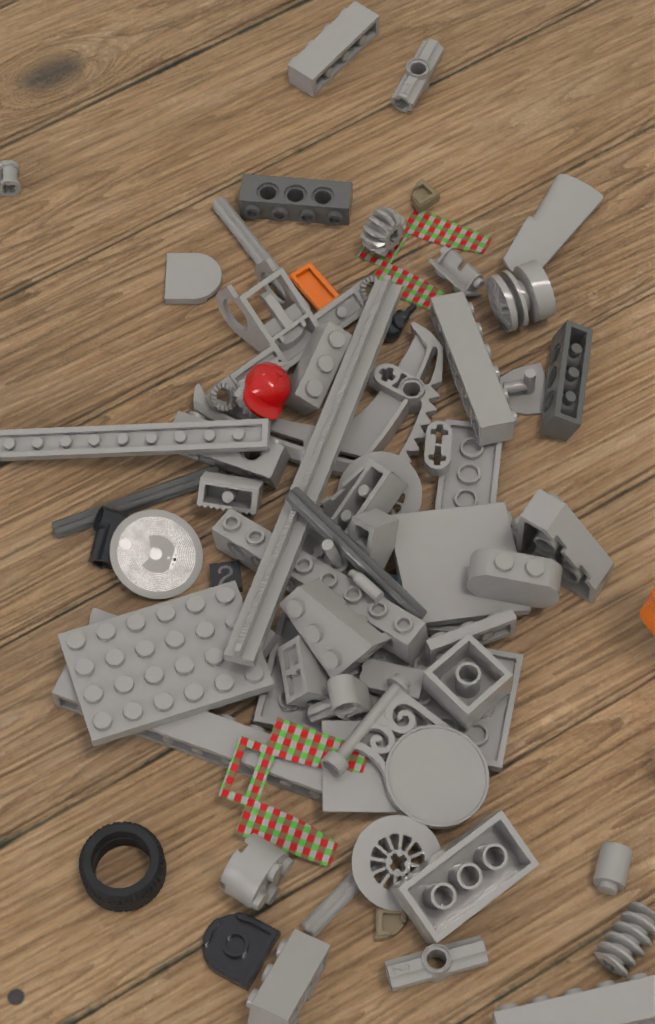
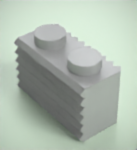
[197,471,264,516]

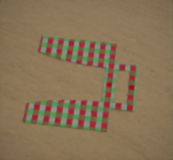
[357,209,492,311]
[218,717,368,867]

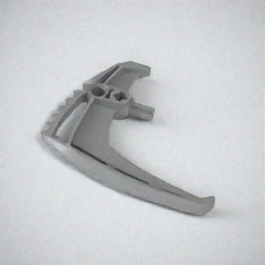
[193,322,443,477]

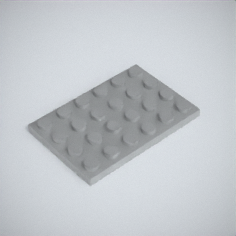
[57,580,275,747]

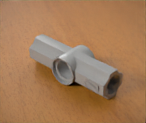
[391,38,444,113]
[384,935,489,992]

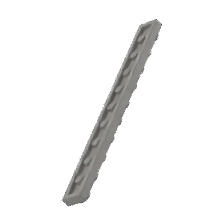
[0,418,271,461]

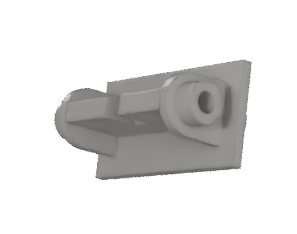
[428,246,485,297]

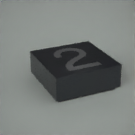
[209,560,243,592]

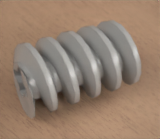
[594,901,655,978]

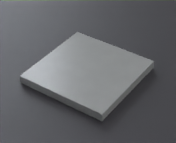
[391,502,531,627]

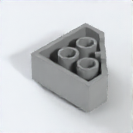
[516,489,614,604]

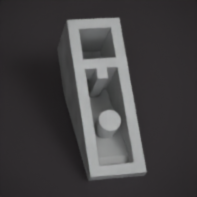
[347,508,399,572]

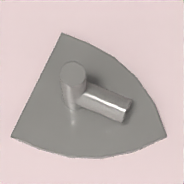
[500,363,546,416]

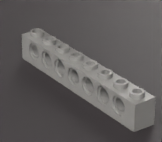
[211,508,428,664]

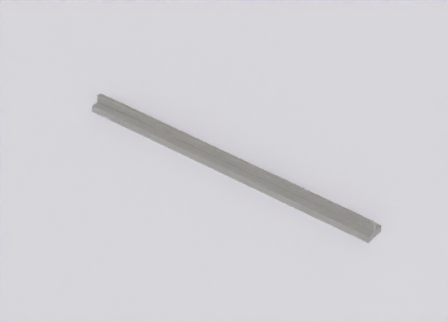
[224,275,403,667]

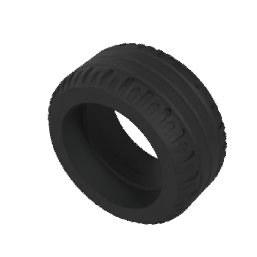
[79,821,167,912]

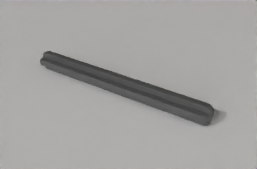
[52,465,221,538]
[285,487,427,620]

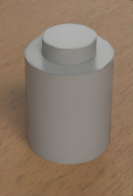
[593,842,633,895]

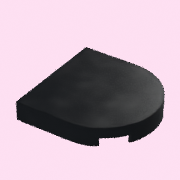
[203,912,281,991]

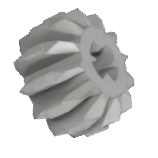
[360,206,406,256]

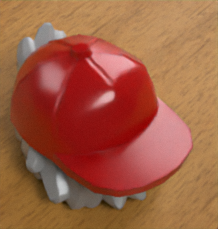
[234,358,291,422]

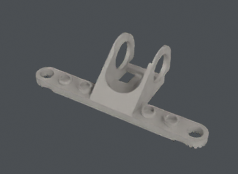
[207,257,381,413]

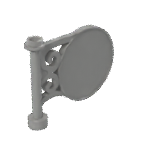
[321,673,490,829]

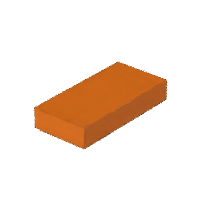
[288,262,339,312]

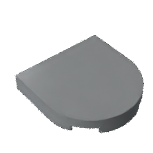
[164,253,222,305]

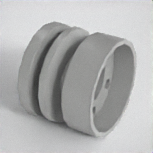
[486,260,556,333]

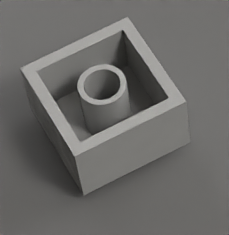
[423,633,514,730]

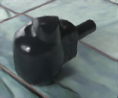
[384,303,417,343]

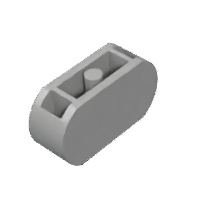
[467,547,563,608]

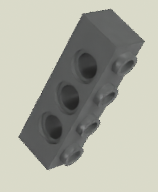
[239,174,353,226]
[539,320,593,442]

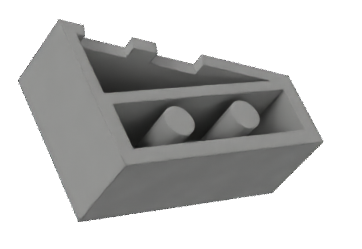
[310,458,408,536]
[279,579,392,678]

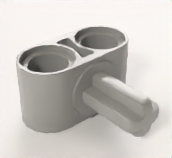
[307,674,373,724]

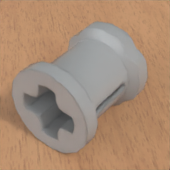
[0,160,21,197]

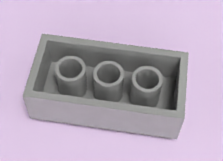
[389,810,540,943]

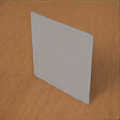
[321,720,417,813]

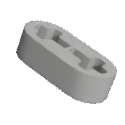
[423,421,453,476]

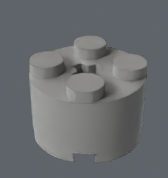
[220,833,294,911]

